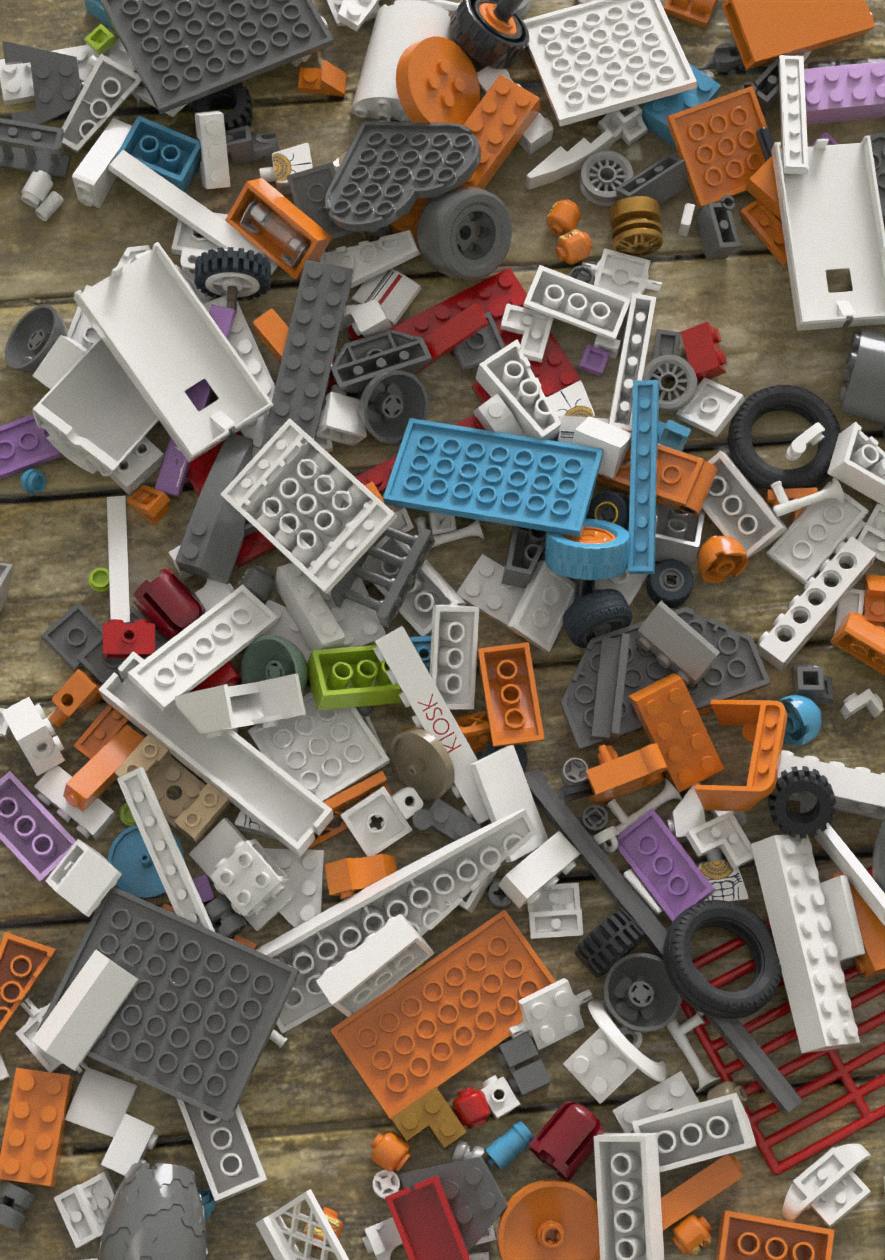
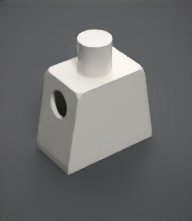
[316,384,367,446]

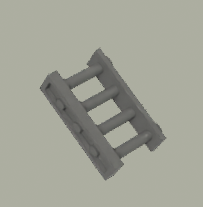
[0,118,71,178]
[331,526,435,628]

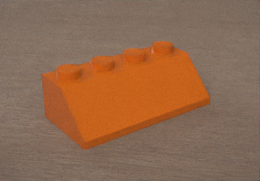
[830,612,885,676]

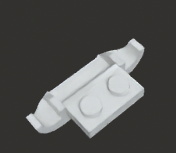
[782,1144,872,1228]

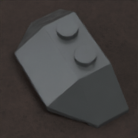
[331,329,432,394]

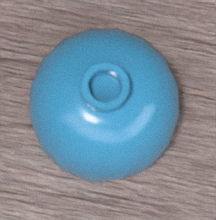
[778,694,822,748]

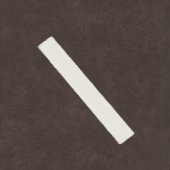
[107,496,130,623]

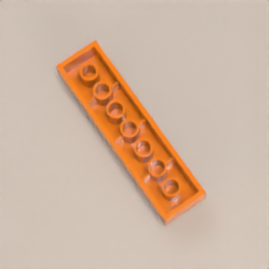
[391,74,541,253]

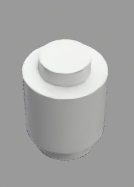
[21,170,53,208]

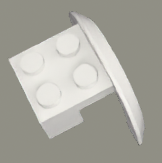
[563,999,668,1104]

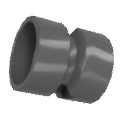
[205,895,247,939]
[0,1181,37,1232]

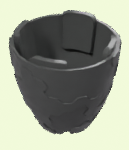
[98,1163,208,1260]

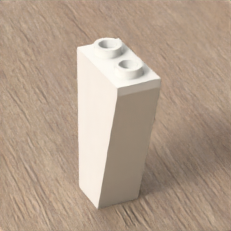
[72,118,132,208]

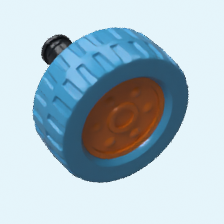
[545,519,630,601]

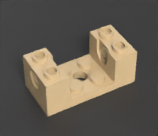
[114,734,231,846]

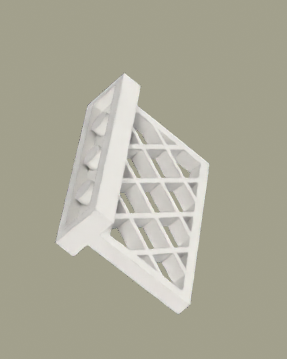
[255,1189,349,1260]

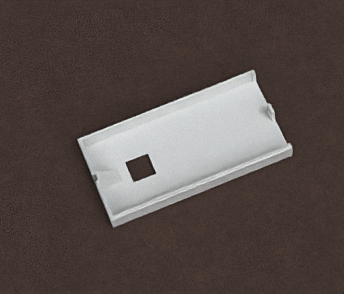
[771,135,885,331]
[73,242,273,463]

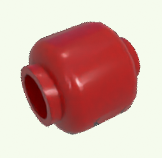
[452,1086,492,1129]

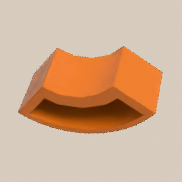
[324,854,397,900]

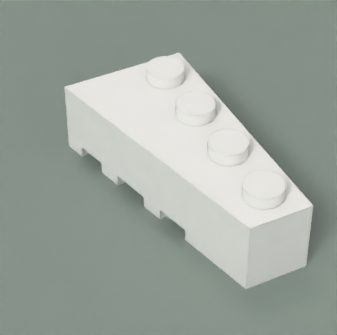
[62,54,142,153]
[475,340,561,441]
[827,422,885,506]

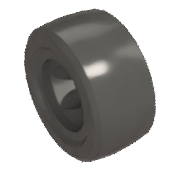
[417,185,512,280]

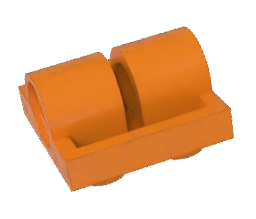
[663,0,718,29]

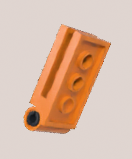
[596,444,718,516]

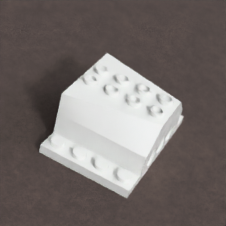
[220,418,398,594]

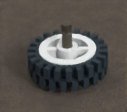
[194,247,271,311]

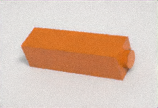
[252,308,289,364]
[63,725,145,812]
[661,1154,743,1230]

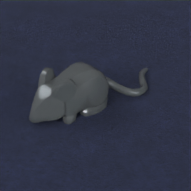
[688,43,745,73]

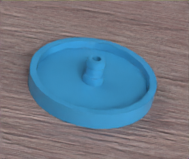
[108,824,185,900]

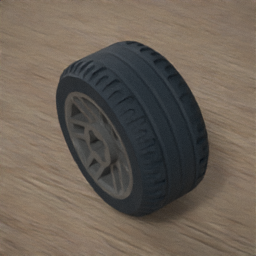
[562,589,633,648]

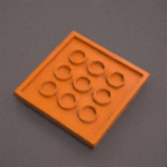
[666,86,768,208]

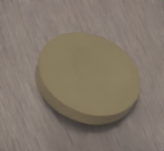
[390,728,455,800]

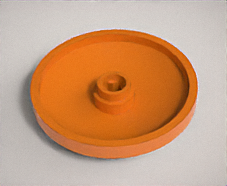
[496,1179,600,1260]

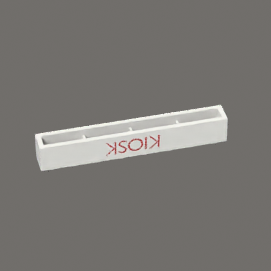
[373,626,489,824]

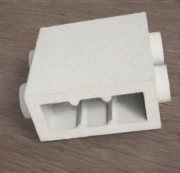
[210,839,289,916]

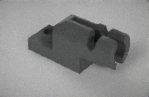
[225,125,280,166]

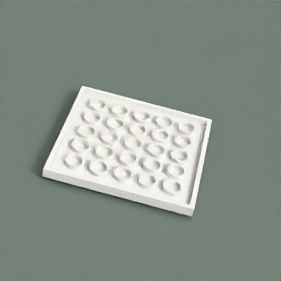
[523,0,697,127]

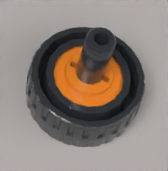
[450,0,530,69]

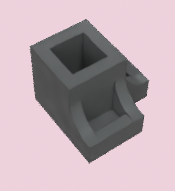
[791,665,834,704]

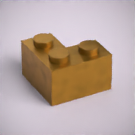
[391,1087,467,1150]

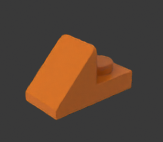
[298,60,347,97]
[126,484,170,525]
[764,488,818,524]
[863,574,885,625]

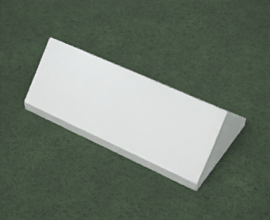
[430,604,479,710]
[32,950,139,1071]

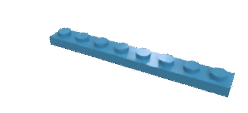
[628,380,659,575]

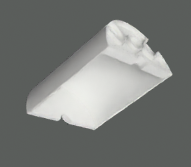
[351,0,463,122]
[33,337,186,476]

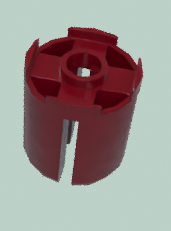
[133,568,205,641]
[528,1101,605,1182]

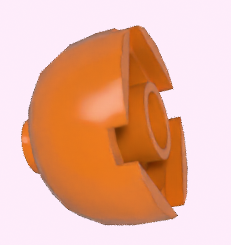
[697,536,749,583]

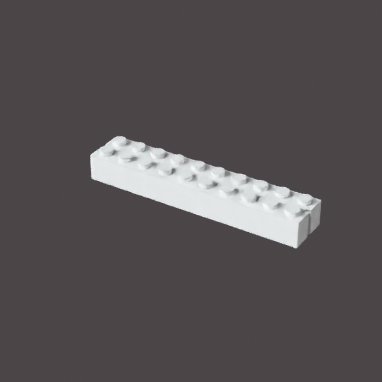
[99,651,334,857]

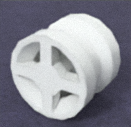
[373,1170,400,1199]

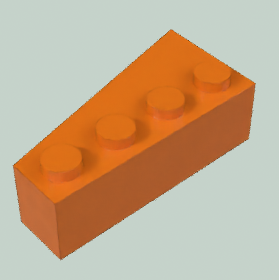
[828,872,885,979]
[0,932,56,1036]

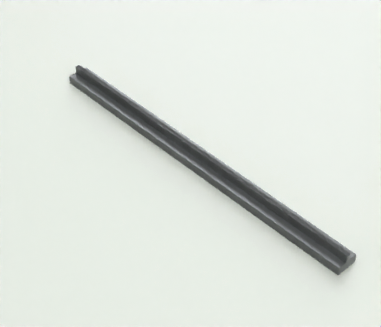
[524,768,803,1116]

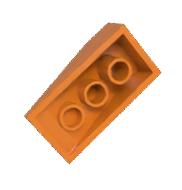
[477,642,545,748]

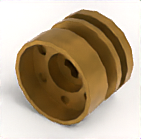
[609,196,663,256]

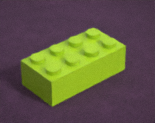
[307,645,403,711]

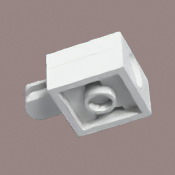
[1,697,65,776]

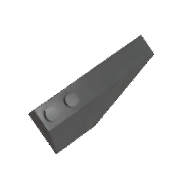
[175,433,253,584]

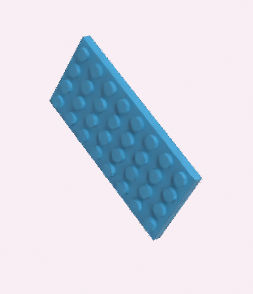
[383,418,603,537]

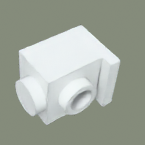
[481,1075,520,1120]

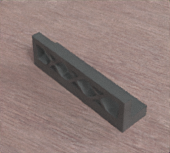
[591,633,630,741]

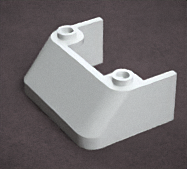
[175,673,306,738]

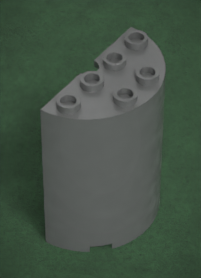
[838,327,885,424]

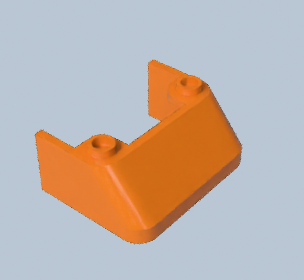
[694,700,787,811]

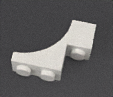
[340,299,393,338]

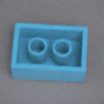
[641,64,721,148]
[117,116,202,193]

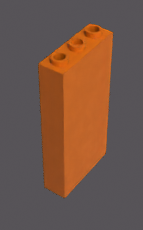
[721,0,875,70]

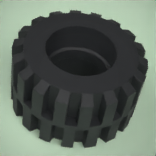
[192,82,253,131]
[767,766,836,839]
[574,909,645,978]

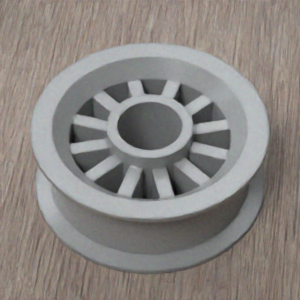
[579,151,633,206]
[642,355,697,411]

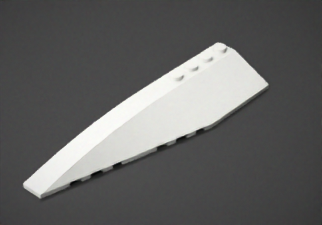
[256,809,537,1034]

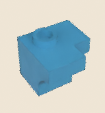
[658,419,691,452]

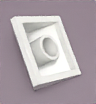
[572,417,632,480]

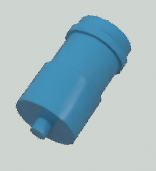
[484,1121,534,1171]

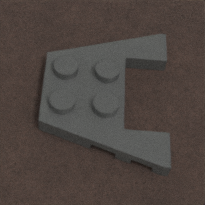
[2,41,81,125]
[398,1156,508,1252]

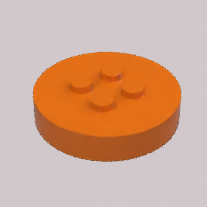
[396,36,480,125]

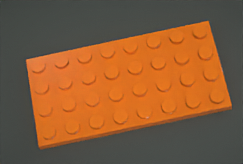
[330,909,556,1121]

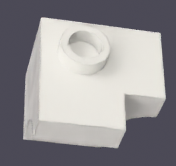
[597,105,648,146]
[362,1217,403,1260]

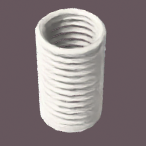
[35,191,64,221]

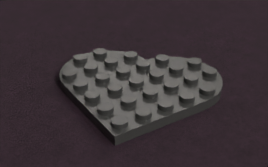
[325,121,481,232]

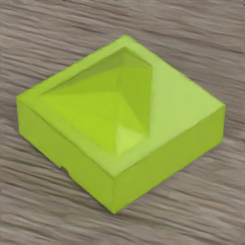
[84,24,118,55]

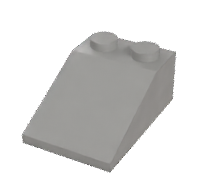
[655,503,705,569]

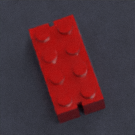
[385,1175,471,1260]

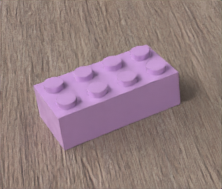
[804,61,885,125]
[0,771,76,887]

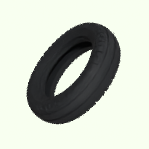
[728,385,841,491]
[663,900,782,1019]

